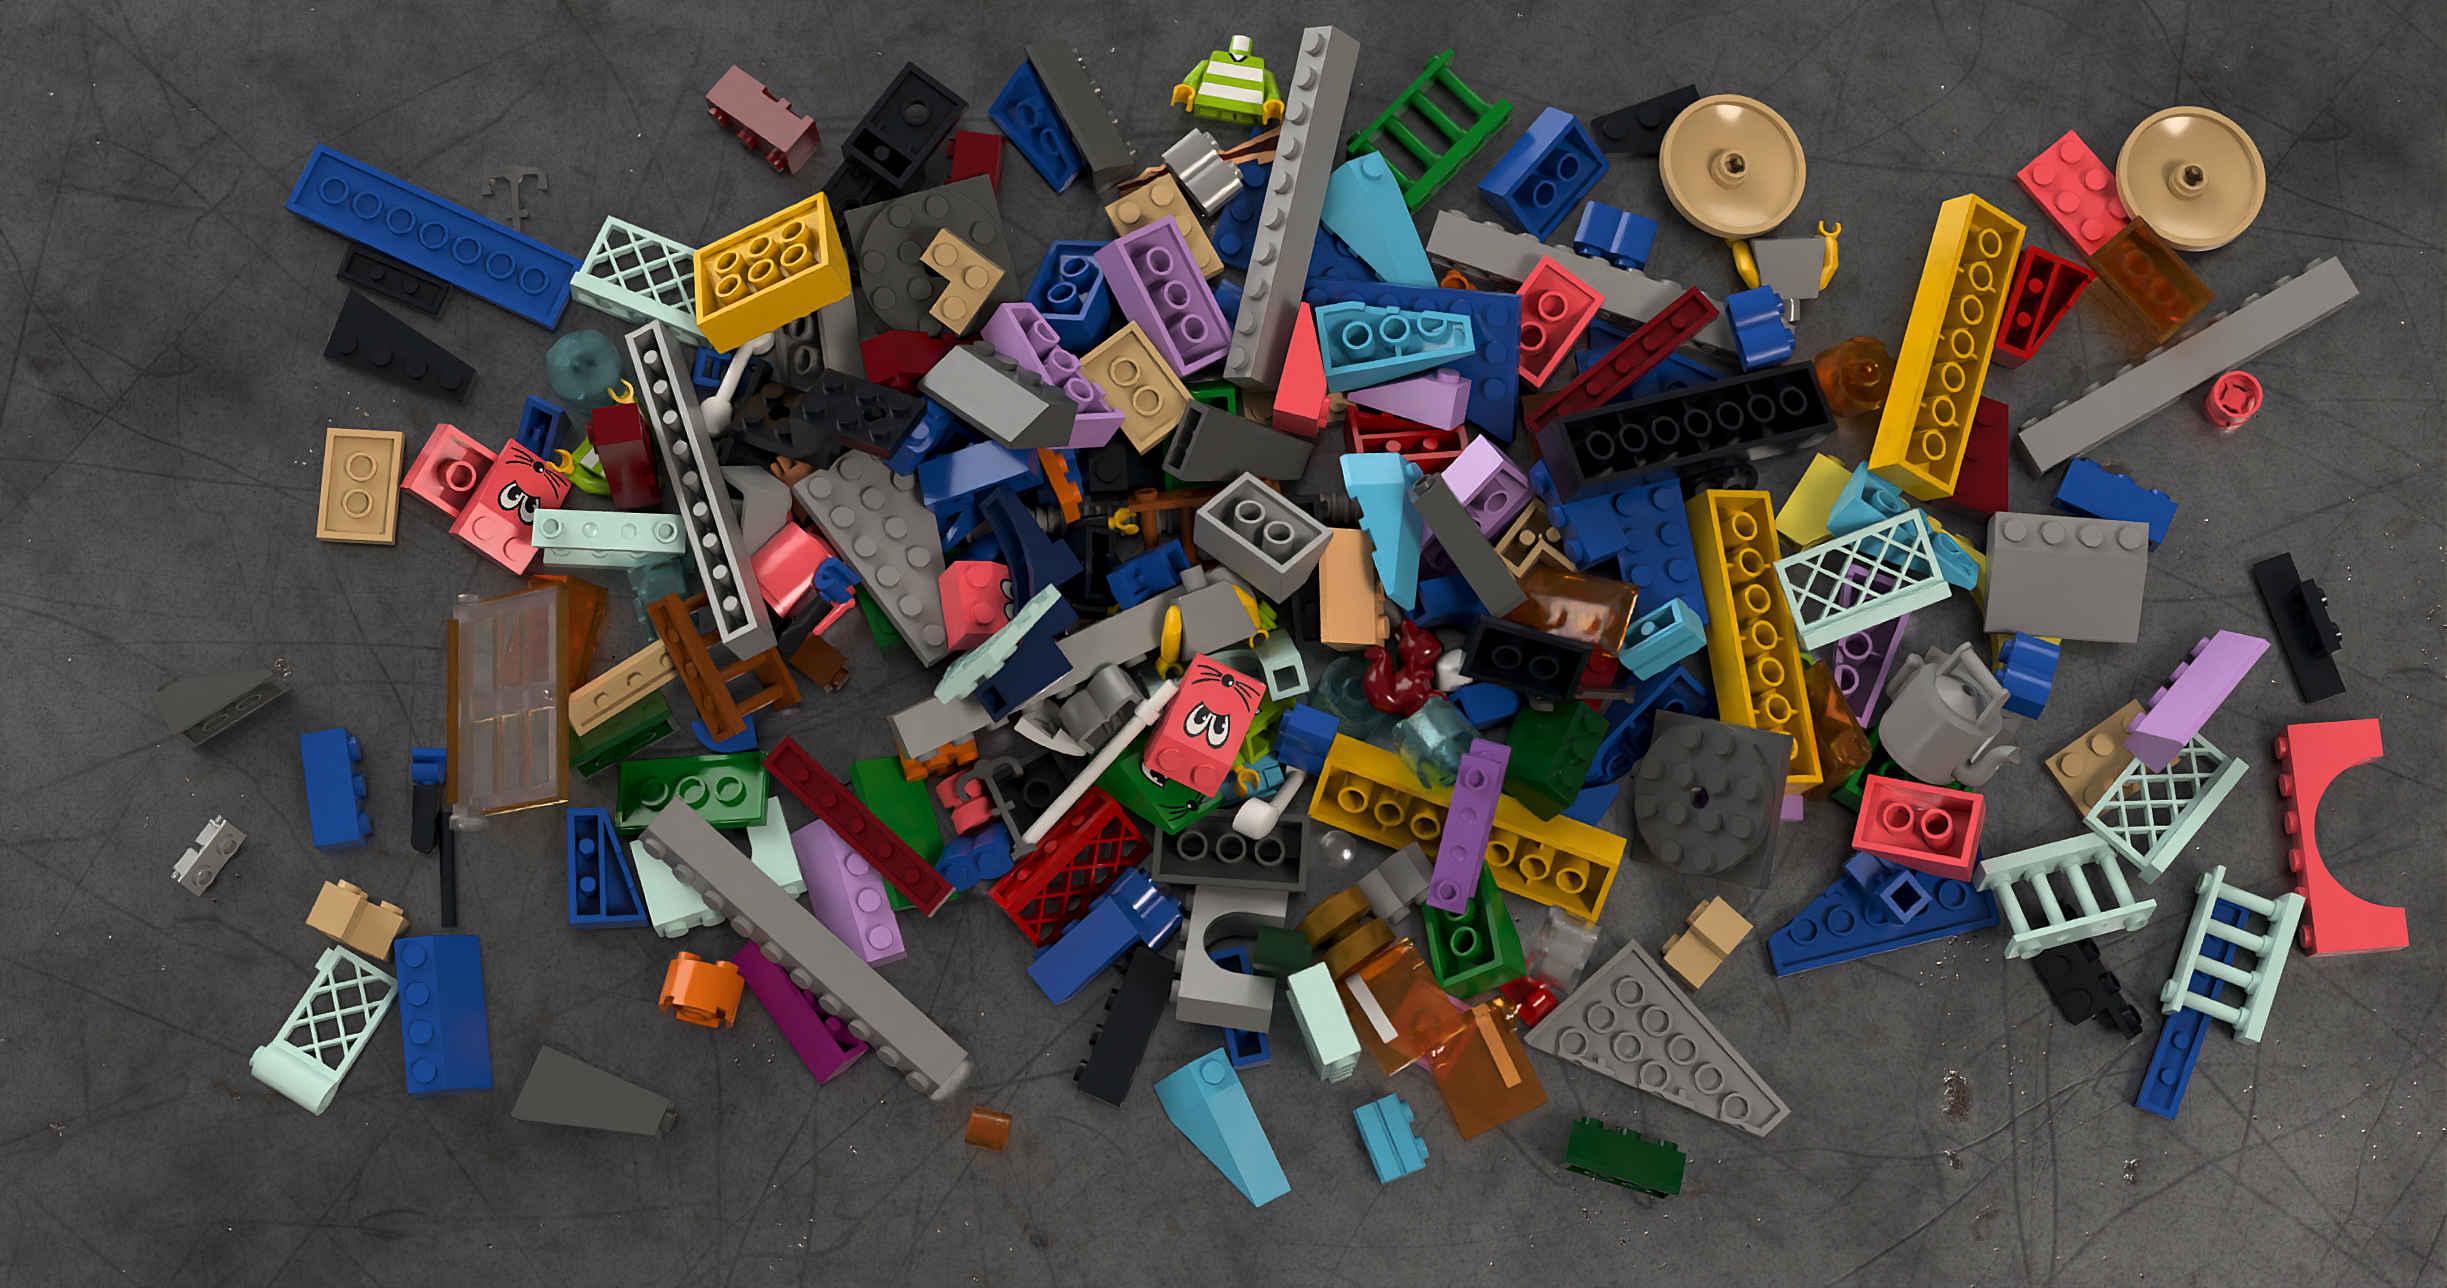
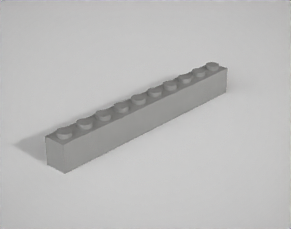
[1223,25,1360,393]
[1425,210,1796,372]
[2011,256,2360,481]
[625,319,778,661]
[887,564,1257,763]
[637,795,968,1096]

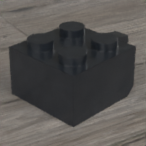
[992,746,1084,853]

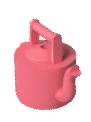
[750,507,856,636]

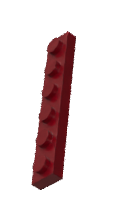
[1523,285,1720,441]
[761,735,957,918]

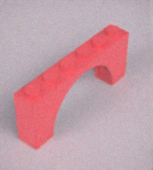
[2274,718,2409,958]

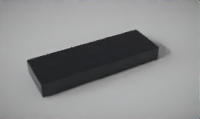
[335,243,454,320]

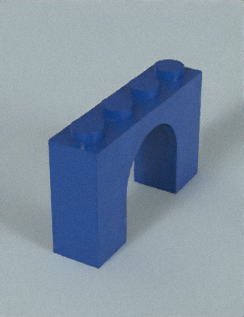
[1402,573,1525,737]

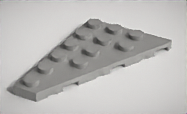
[791,449,956,668]
[1522,938,1792,1138]

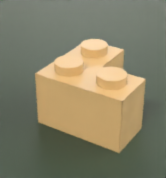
[920,228,1007,335]
[1495,497,1578,584]
[306,879,410,964]
[1659,896,1753,994]

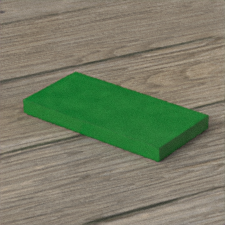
[614,751,770,836]
[848,755,960,912]

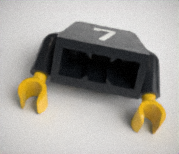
[1051,508,1139,620]

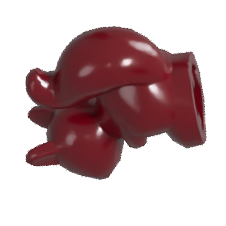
[1362,618,1450,723]

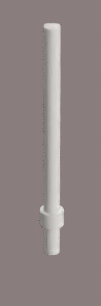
[1013,679,1180,850]

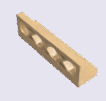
[558,638,680,737]

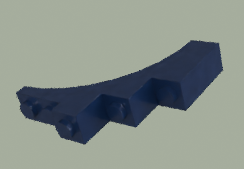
[973,482,1084,724]

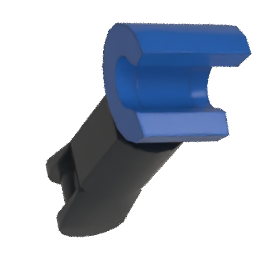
[773,557,862,653]
[411,747,449,854]

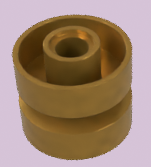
[1292,884,1396,984]

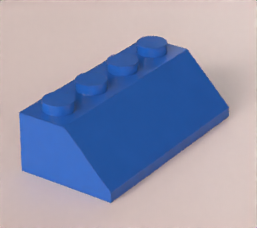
[394,935,493,1099]

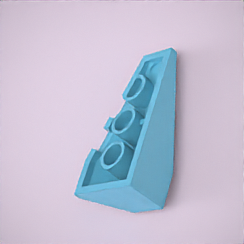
[1319,151,1439,287]
[1315,301,1476,393]
[1339,453,1424,611]
[1826,460,1980,590]
[1153,1047,1292,1208]

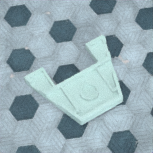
[934,584,1061,705]

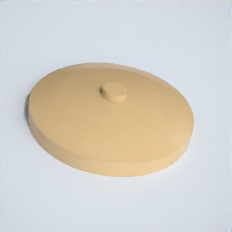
[1659,94,1806,239]
[2116,106,2266,251]

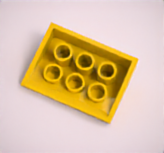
[693,191,851,355]

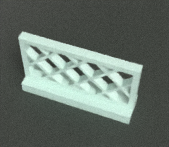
[570,215,713,349]
[1773,508,1952,651]
[2082,733,2249,885]

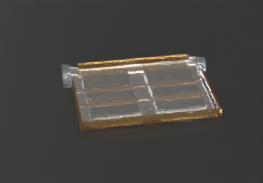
[447,582,571,831]

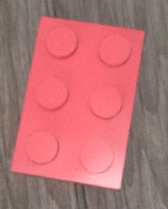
[2014,130,2134,261]

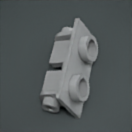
[171,815,247,897]

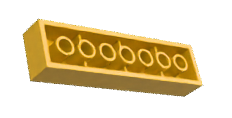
[1867,193,2026,501]
[1684,489,1823,795]
[1307,732,1627,923]

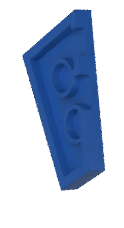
[988,61,1084,193]

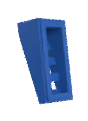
[690,346,772,396]

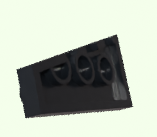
[323,288,478,408]

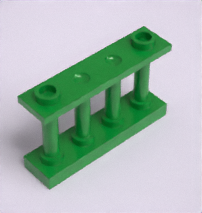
[1345,48,1513,217]

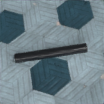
[438,812,457,928]

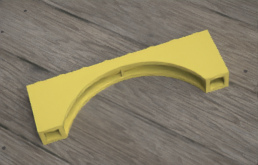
[1775,452,2062,676]

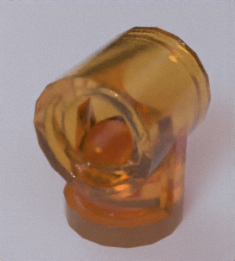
[965,1105,1013,1153]

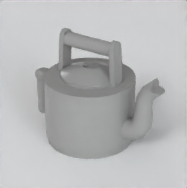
[1878,642,2021,787]

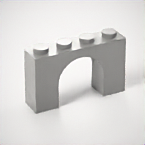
[1170,885,1289,1033]

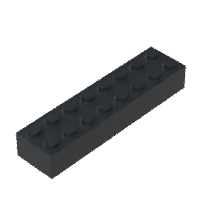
[1536,360,1838,505]

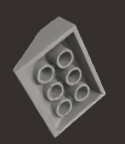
[1983,511,2149,644]

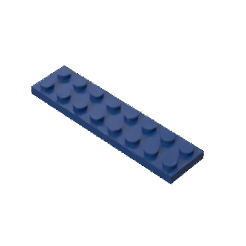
[284,143,584,331]
[1574,346,1709,628]

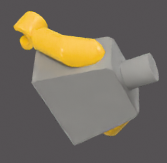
[1725,221,1841,321]
[1155,564,1269,680]

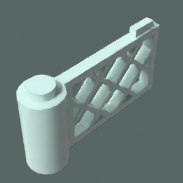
[249,945,399,1115]

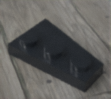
[1590,84,1701,158]

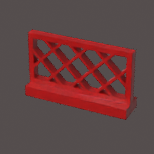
[986,784,1153,950]

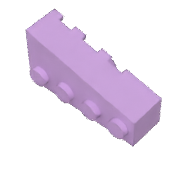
[981,302,1126,450]
[1825,563,1911,737]

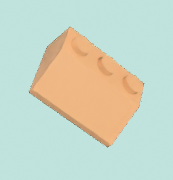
[1319,527,1390,652]

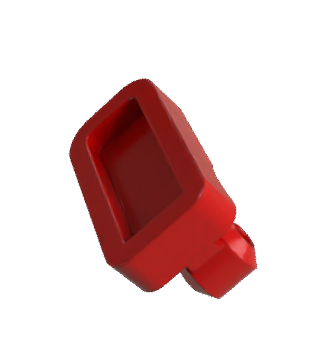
[1497,958,1559,1028]

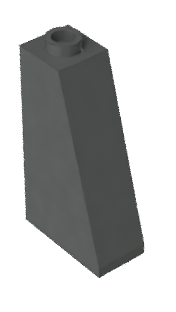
[1161,398,1314,482]
[1407,471,1528,619]
[510,1044,677,1139]

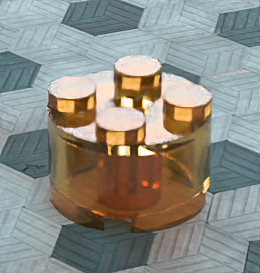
[1813,336,1897,418]

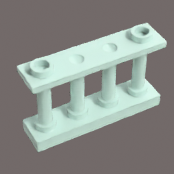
[531,509,697,573]
[1971,826,2157,959]
[2160,865,2306,1045]

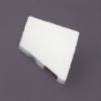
[1014,694,1087,756]

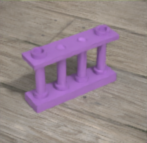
[1426,737,1512,915]

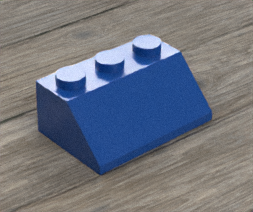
[1477,106,1611,243]

